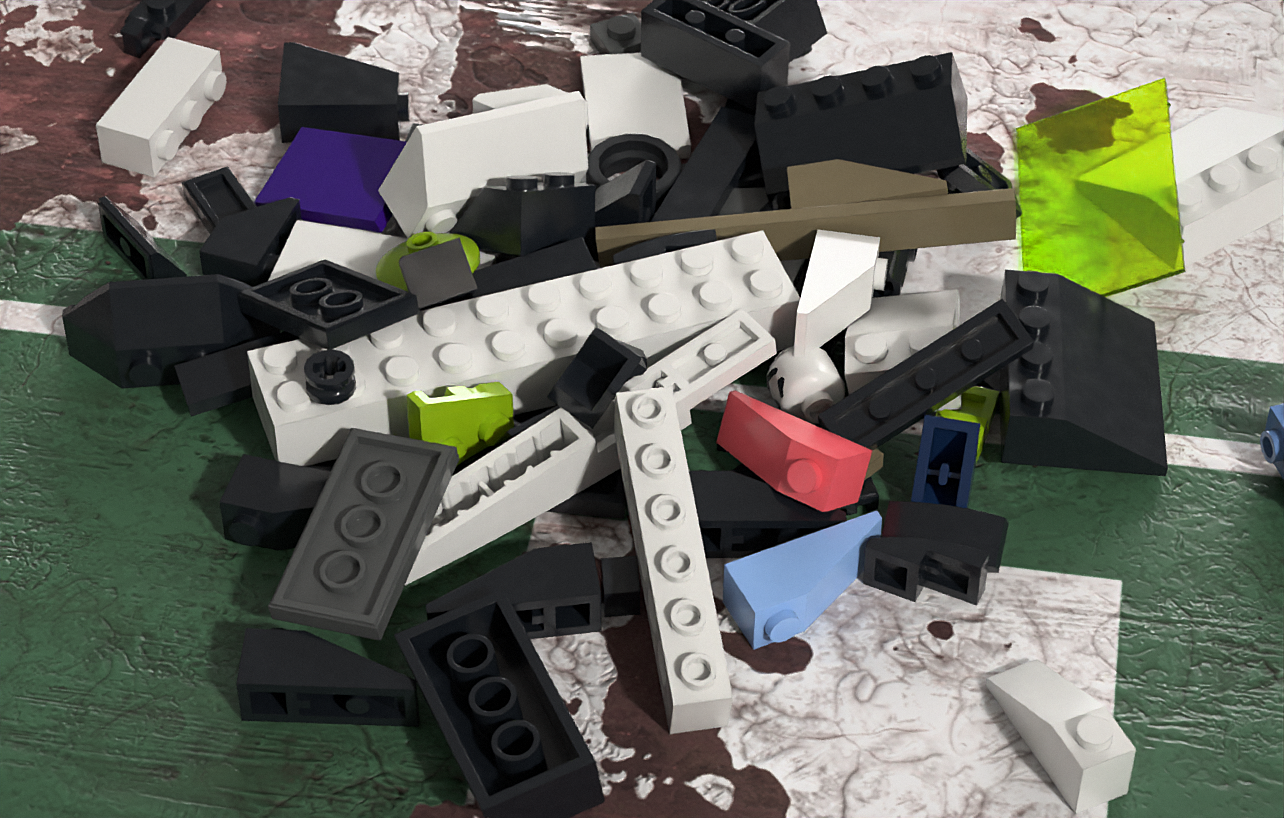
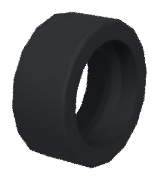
[586,134,681,212]

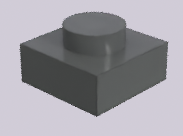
[590,12,641,55]

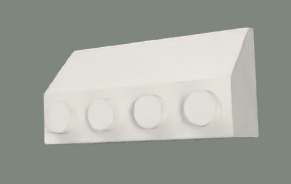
[378,91,588,238]

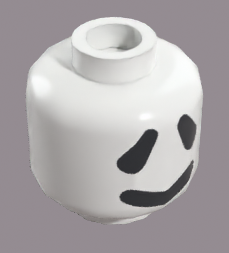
[766,346,845,424]

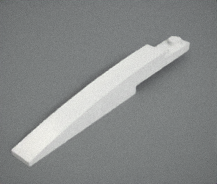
[313,308,777,628]

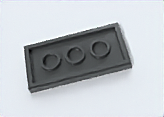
[268,428,459,641]

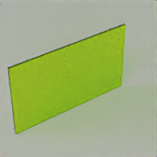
[1016,78,1186,297]

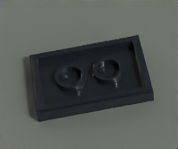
[237,259,420,350]

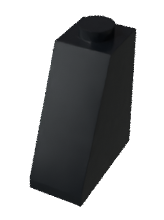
[278,42,410,143]

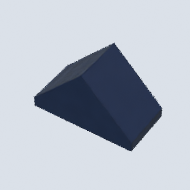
[911,415,981,508]

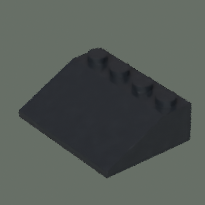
[999,269,1168,476]

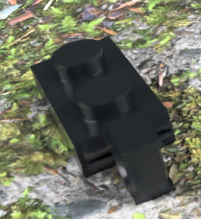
[120,0,210,58]

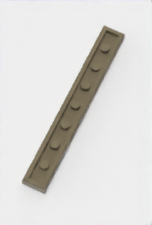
[595,188,1016,268]

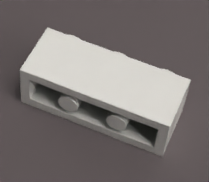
[96,37,226,177]

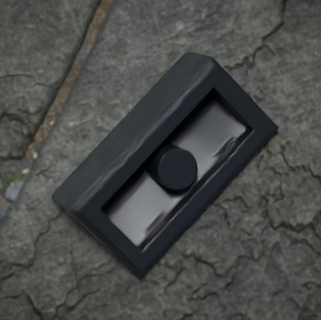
[98,196,187,280]

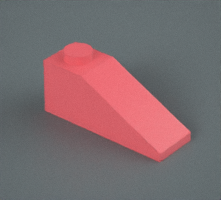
[716,390,873,512]

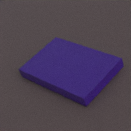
[254,127,407,233]

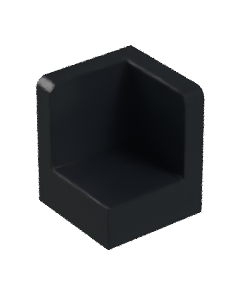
[398,237,478,311]
[547,328,642,429]

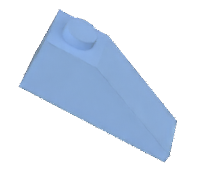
[723,510,882,650]

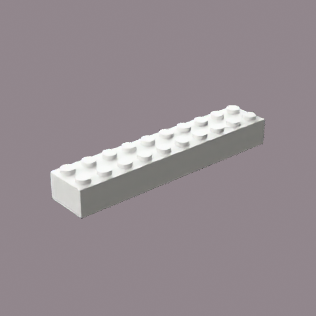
[247,230,800,467]

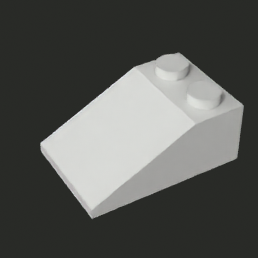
[845,289,962,412]

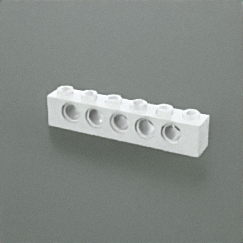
[613,386,733,734]

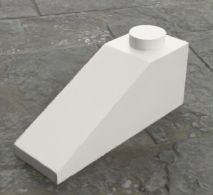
[793,230,888,357]
[985,659,1136,814]

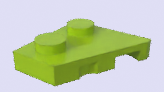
[406,382,514,467]

